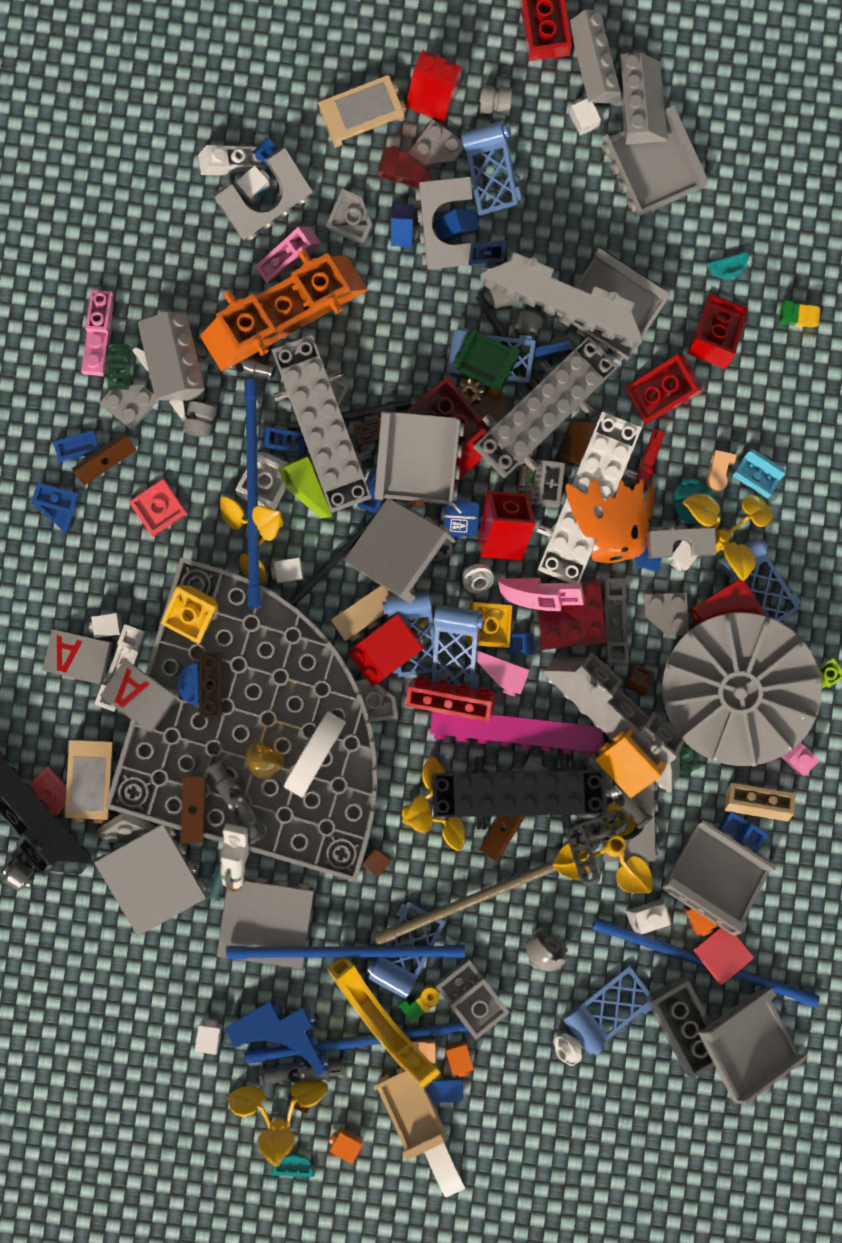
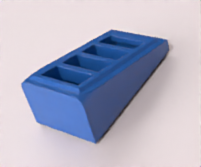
[261,426,306,455]

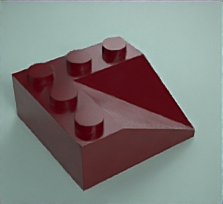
[403,376,487,447]
[536,579,606,651]

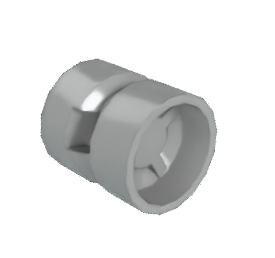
[480,85,512,116]
[182,401,216,438]

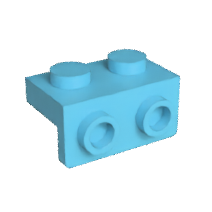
[732,449,786,499]

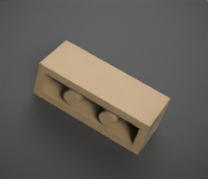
[331,586,392,642]
[724,783,796,821]

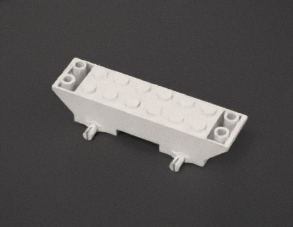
[536,412,642,583]

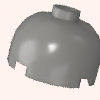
[526,928,569,972]

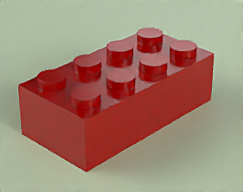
[519,0,572,62]

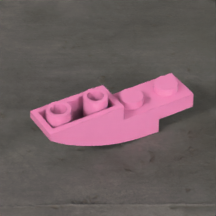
[81,290,113,376]
[498,578,584,611]

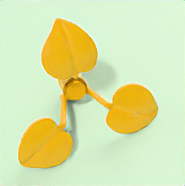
[682,494,773,581]
[220,496,283,586]
[402,756,465,851]
[553,801,653,893]
[227,1080,328,1166]

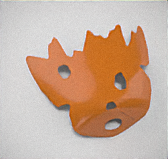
[566,477,655,564]

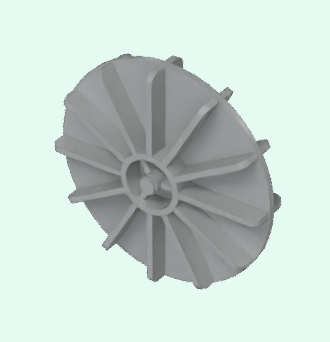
[662,612,822,767]

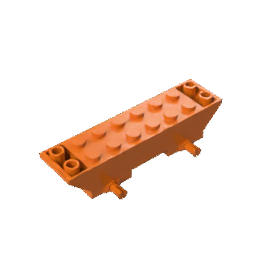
[200,249,368,372]

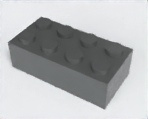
[645,976,715,1079]

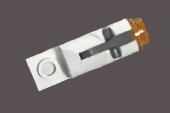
[221,823,249,891]

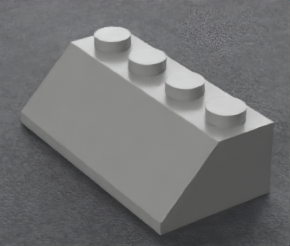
[569,10,621,104]
[618,53,668,145]
[138,311,205,400]

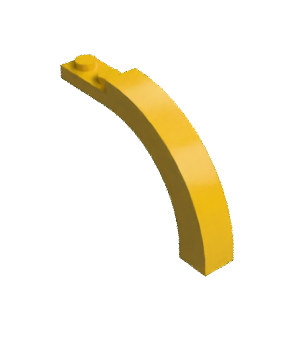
[326,957,440,1088]

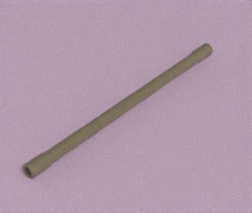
[374,844,596,946]

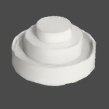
[462,564,494,593]
[554,1033,582,1066]

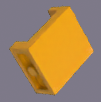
[595,728,667,798]

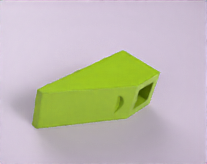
[278,457,332,518]

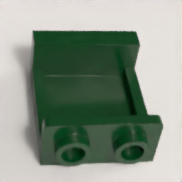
[453,328,520,392]

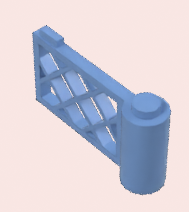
[462,121,522,216]
[447,327,536,384]
[719,537,802,622]
[382,590,440,677]
[432,605,484,689]
[366,902,446,999]
[562,965,651,1055]

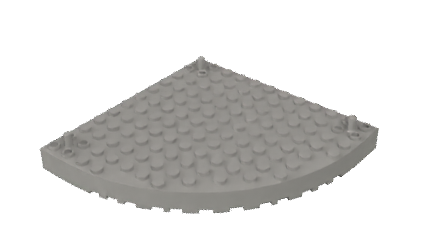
[105,557,378,882]

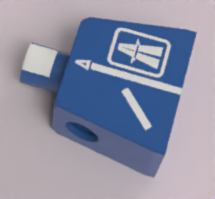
[444,498,483,538]

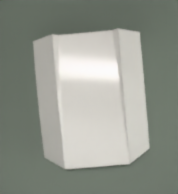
[236,452,288,510]

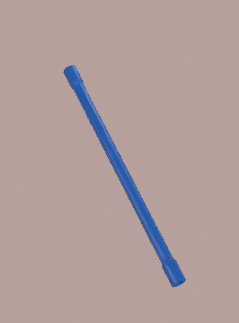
[244,379,261,608]
[592,917,820,1008]
[226,945,465,959]
[245,1021,470,1064]

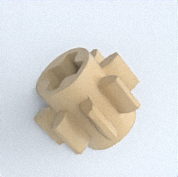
[458,377,484,404]

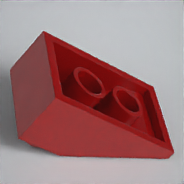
[687,293,748,369]
[625,354,705,424]
[347,613,425,687]

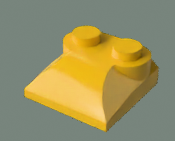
[161,584,218,644]
[465,602,512,648]

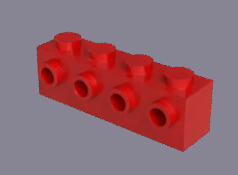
[405,677,497,722]

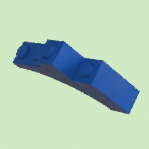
[225,1002,329,1076]

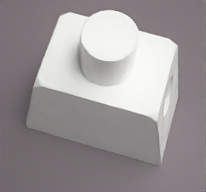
[625,898,671,934]

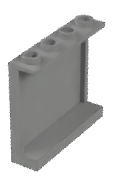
[601,105,708,218]
[557,248,671,362]
[374,411,464,506]
[344,498,455,605]
[661,820,776,936]
[94,824,208,936]
[217,875,315,969]
[698,988,808,1105]

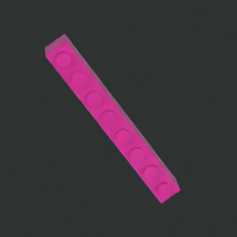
[430,711,603,756]

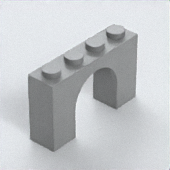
[212,147,313,241]
[415,177,473,269]
[601,781,659,862]

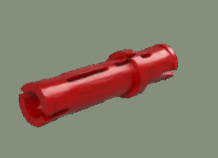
[632,429,665,493]

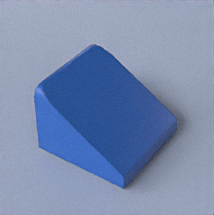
[507,633,534,655]

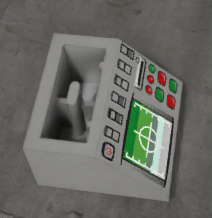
[517,461,565,509]

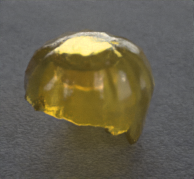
[245,743,284,779]

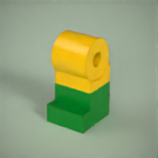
[778,300,821,327]
[399,985,440,1023]

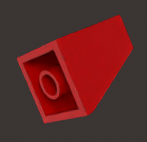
[406,50,462,124]
[478,490,535,560]
[689,579,765,625]

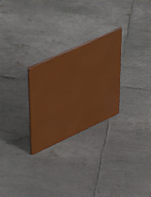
[468,388,510,432]
[555,421,596,463]

